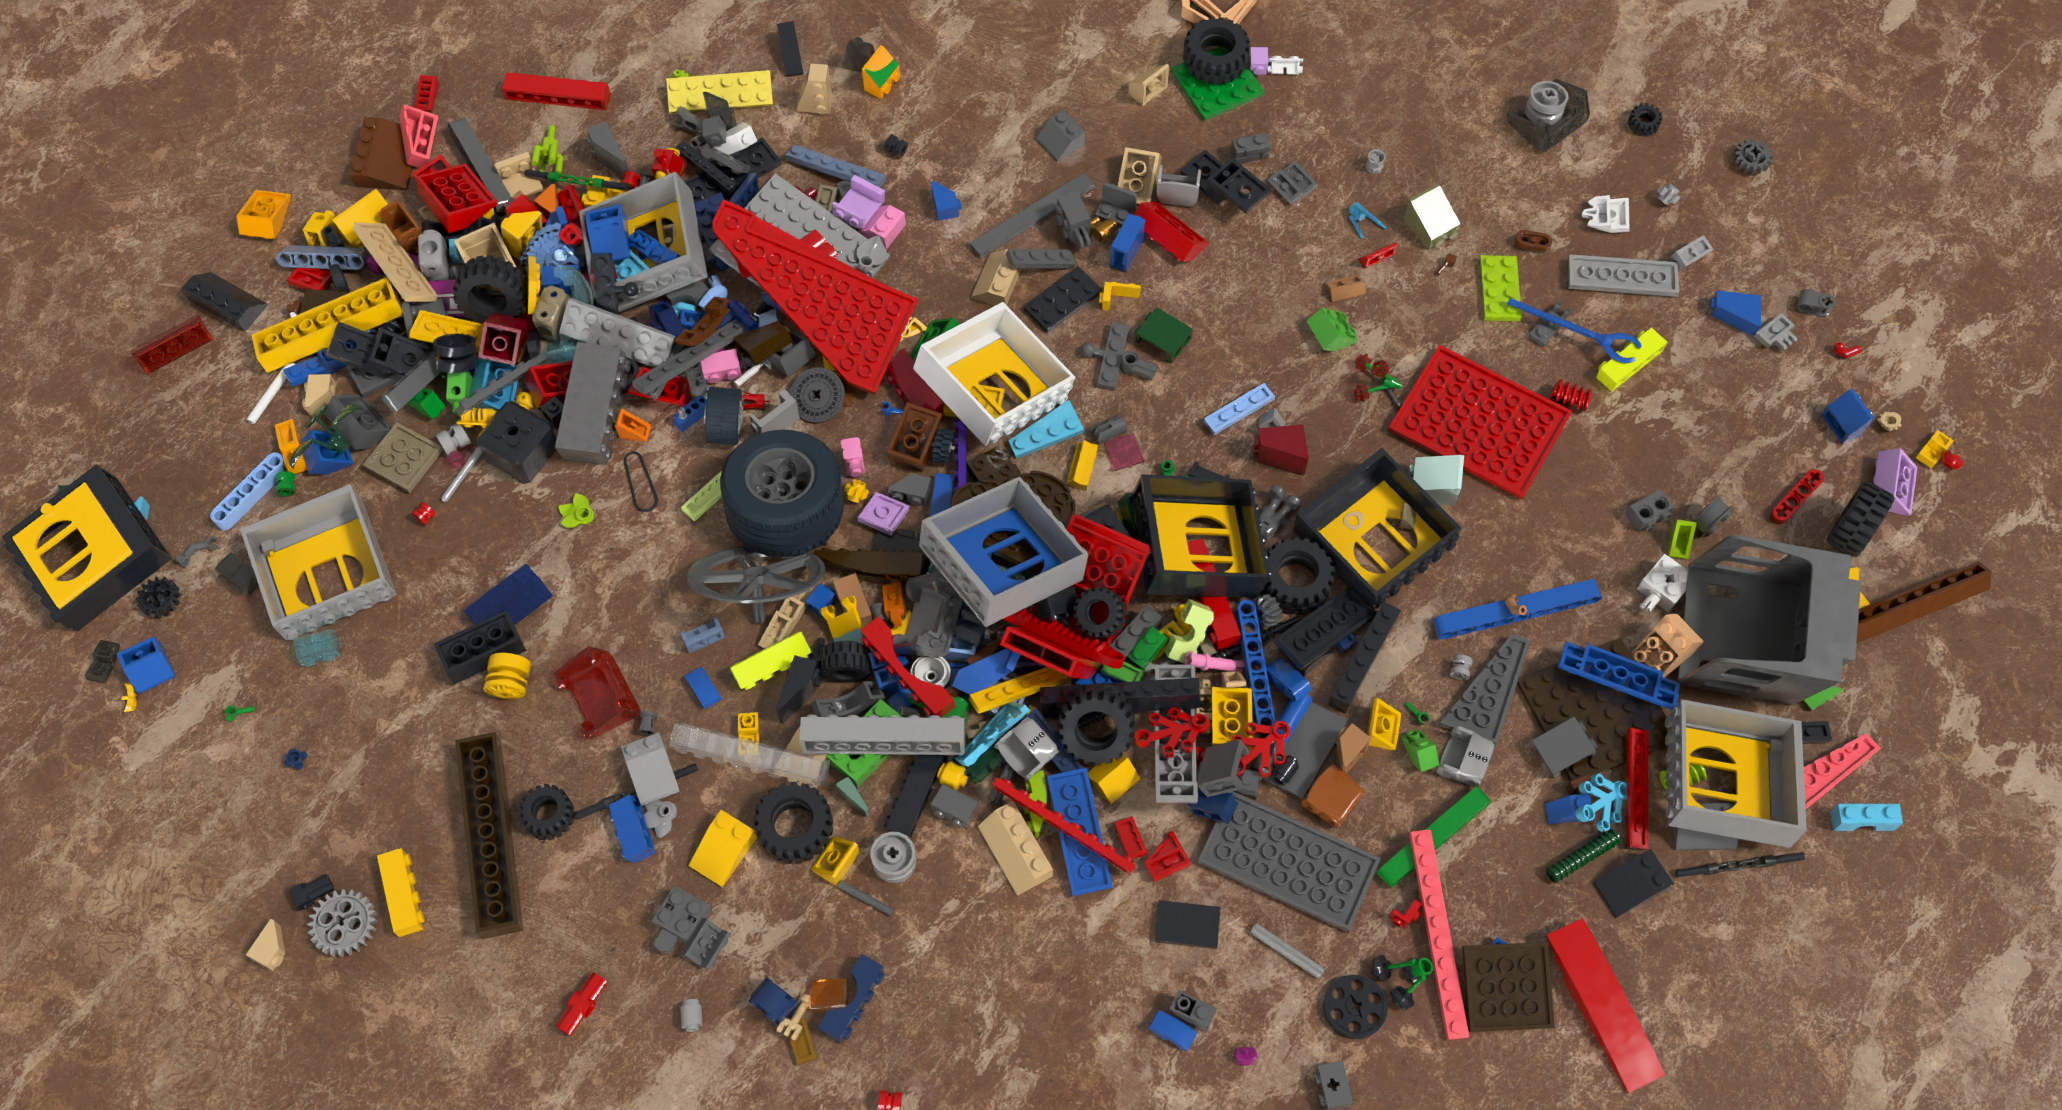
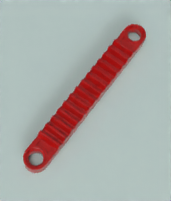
[1003,607,1125,669]

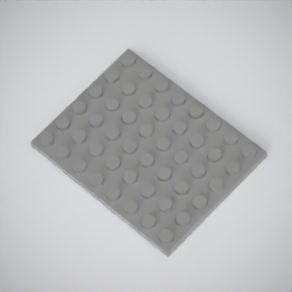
[709,173,890,289]

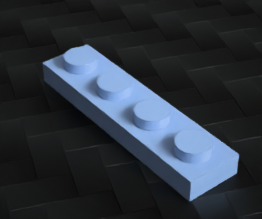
[1203,383,1275,435]

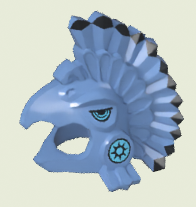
[520,222,584,283]

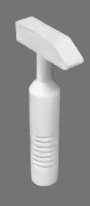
[733,359,771,388]

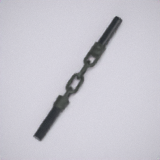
[575,763,699,820]
[1675,852,1805,878]

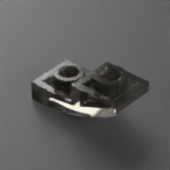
[85,640,120,684]

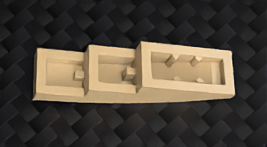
[758,579,816,648]

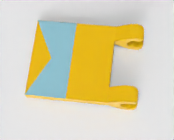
[820,595,863,644]

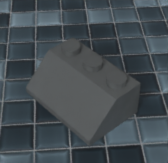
[324,394,391,450]
[1671,803,1738,851]

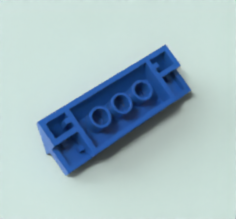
[1557,641,1680,710]

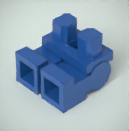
[868,651,911,696]

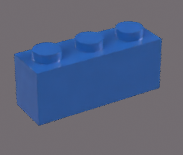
[609,795,656,863]

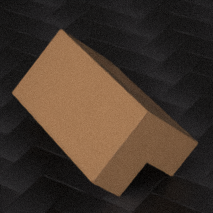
[833,573,872,628]

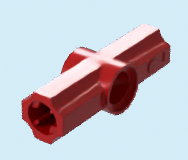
[555,972,608,1037]

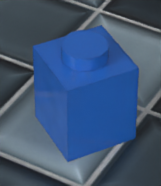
[805,584,837,618]

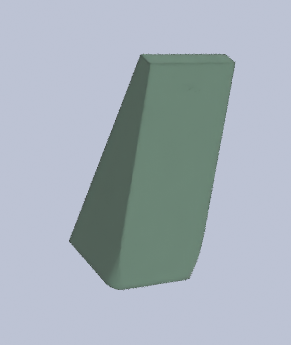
[836,777,870,817]

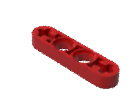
[1770,469,1824,525]

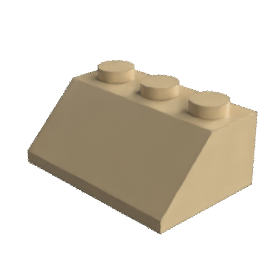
[971,249,1022,306]

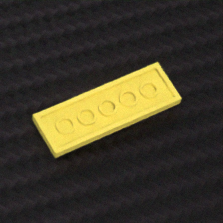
[666,70,773,114]

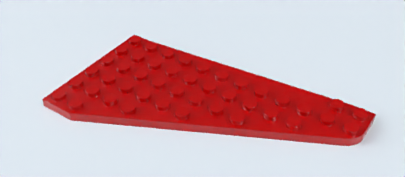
[712,199,918,395]

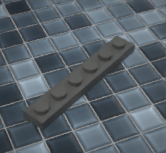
[455,351,549,417]

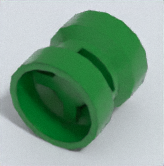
[275,471,296,497]

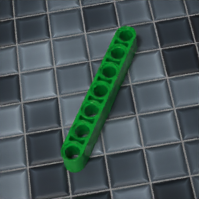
[1376,786,1491,889]

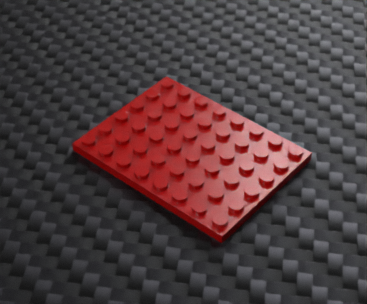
[1388,345,1572,500]

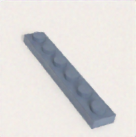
[785,145,886,187]

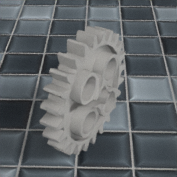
[307,889,378,957]

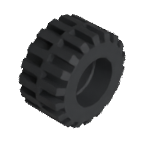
[1073,587,1127,638]
[821,641,871,682]
[519,784,575,840]

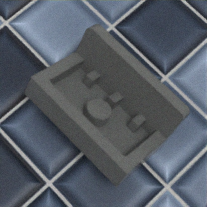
[681,918,730,969]

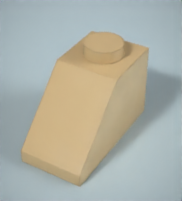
[246,919,285,971]

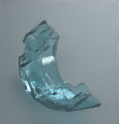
[553,265,594,341]

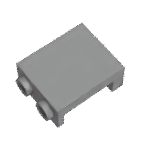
[750,389,800,436]

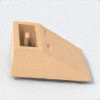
[1631,614,1704,678]

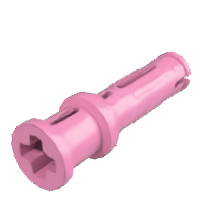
[1184,651,1244,673]

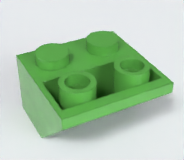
[1306,308,1358,352]

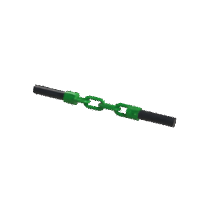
[525,169,629,191]

